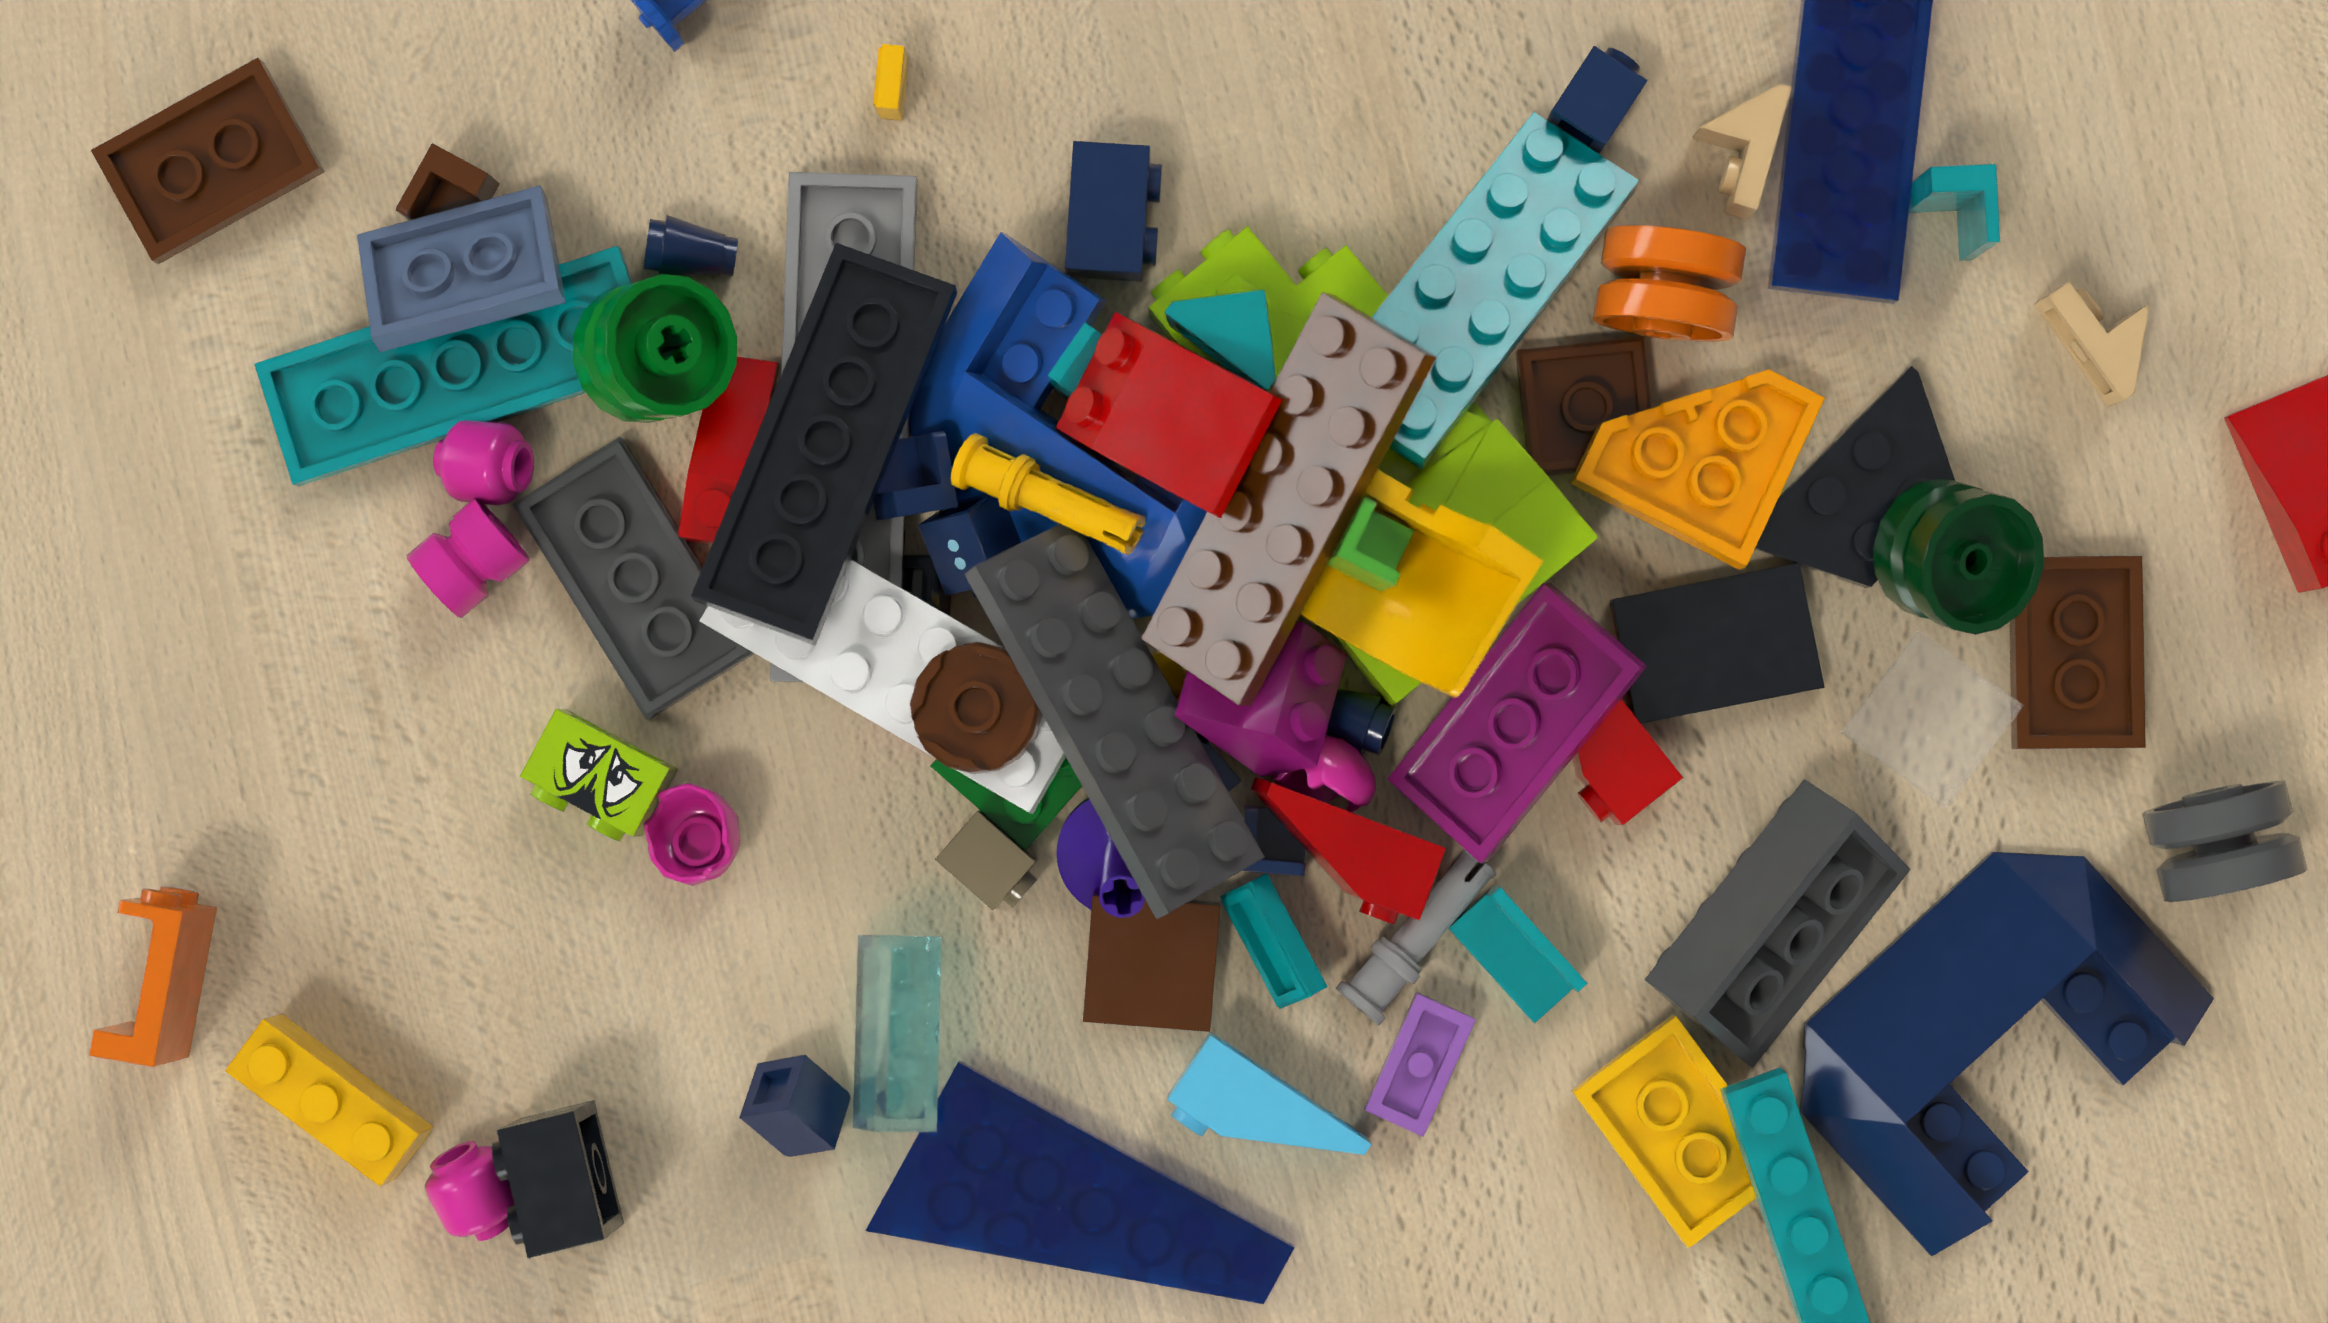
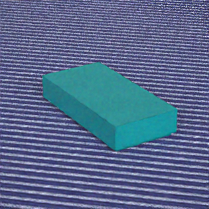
[1220,873,1328,1009]

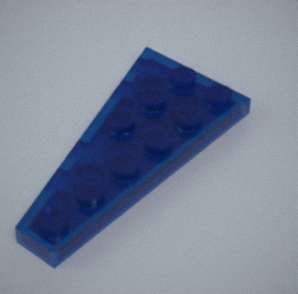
[865,1060,1294,1304]

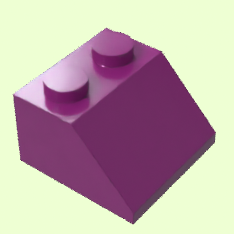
[1175,621,1347,777]

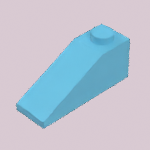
[1167,1031,1372,1155]

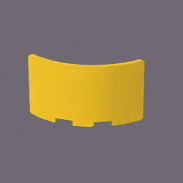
[1300,469,1543,697]

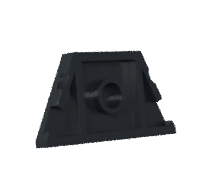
[1754,366,1955,588]

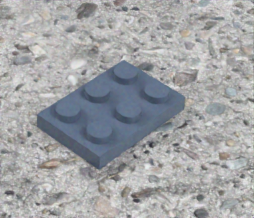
[357,185,566,352]

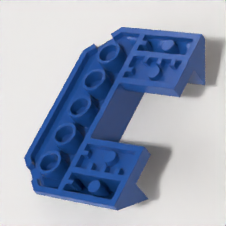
[909,232,1207,620]

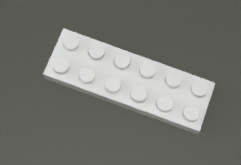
[700,559,1066,814]

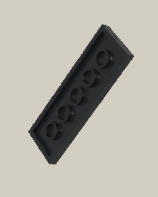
[691,243,957,646]

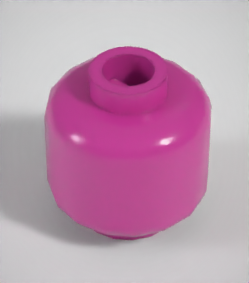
[433,420,534,506]
[424,1141,515,1241]

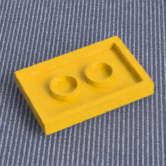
[1571,1015,1756,1249]

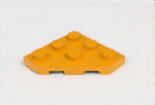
[1570,369,1825,570]

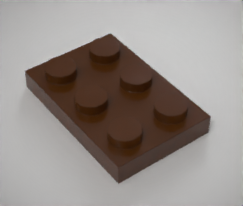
[91,58,325,264]
[2009,556,2146,749]

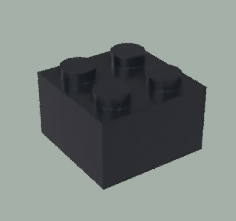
[492,1100,624,1259]

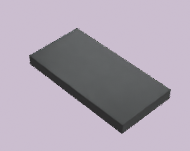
[513,437,755,720]

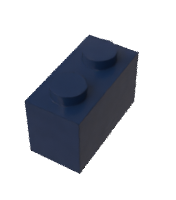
[1065,141,1162,282]

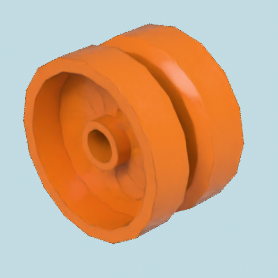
[1593,225,1746,342]

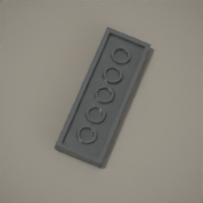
[964,524,1265,919]

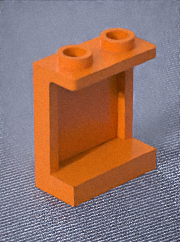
[89,887,217,1067]

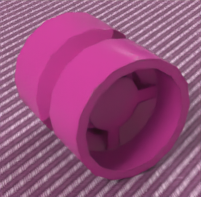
[406,498,530,618]

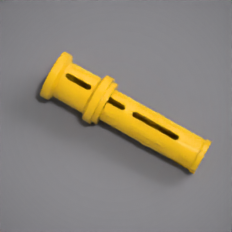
[951,433,1146,555]

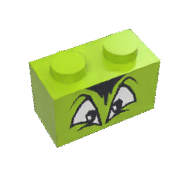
[519,708,678,842]

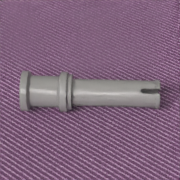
[1336,849,1496,1025]

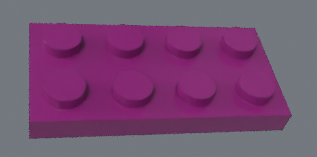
[1387,583,1647,863]

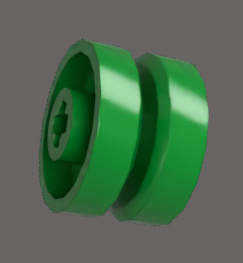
[573,274,737,423]

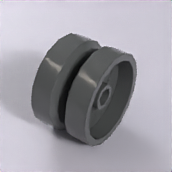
[2142,781,2308,902]

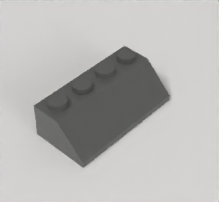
[1644,779,1911,1068]

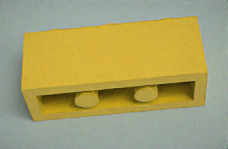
[225,1014,434,1187]

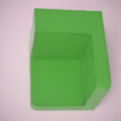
[1327,496,1414,592]

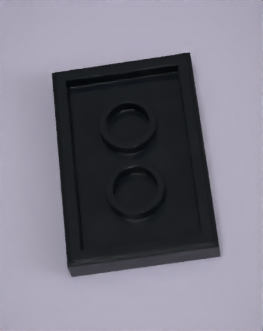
[1609,563,1825,723]

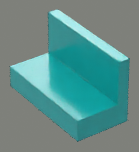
[1905,164,2000,261]
[1448,885,1588,1024]

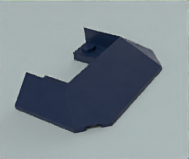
[1800,852,2214,1256]

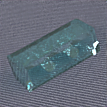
[853,935,942,1132]

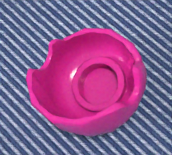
[1270,735,1376,813]
[643,783,741,886]

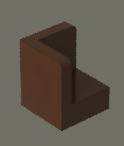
[396,143,500,220]

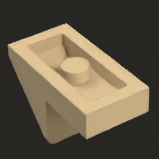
[1693,84,1792,220]
[2034,281,2149,407]

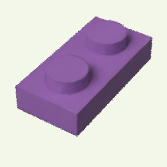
[1364,992,1476,1137]

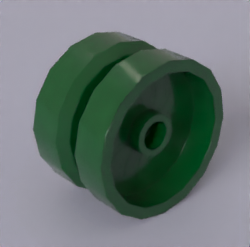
[1873,478,2044,635]

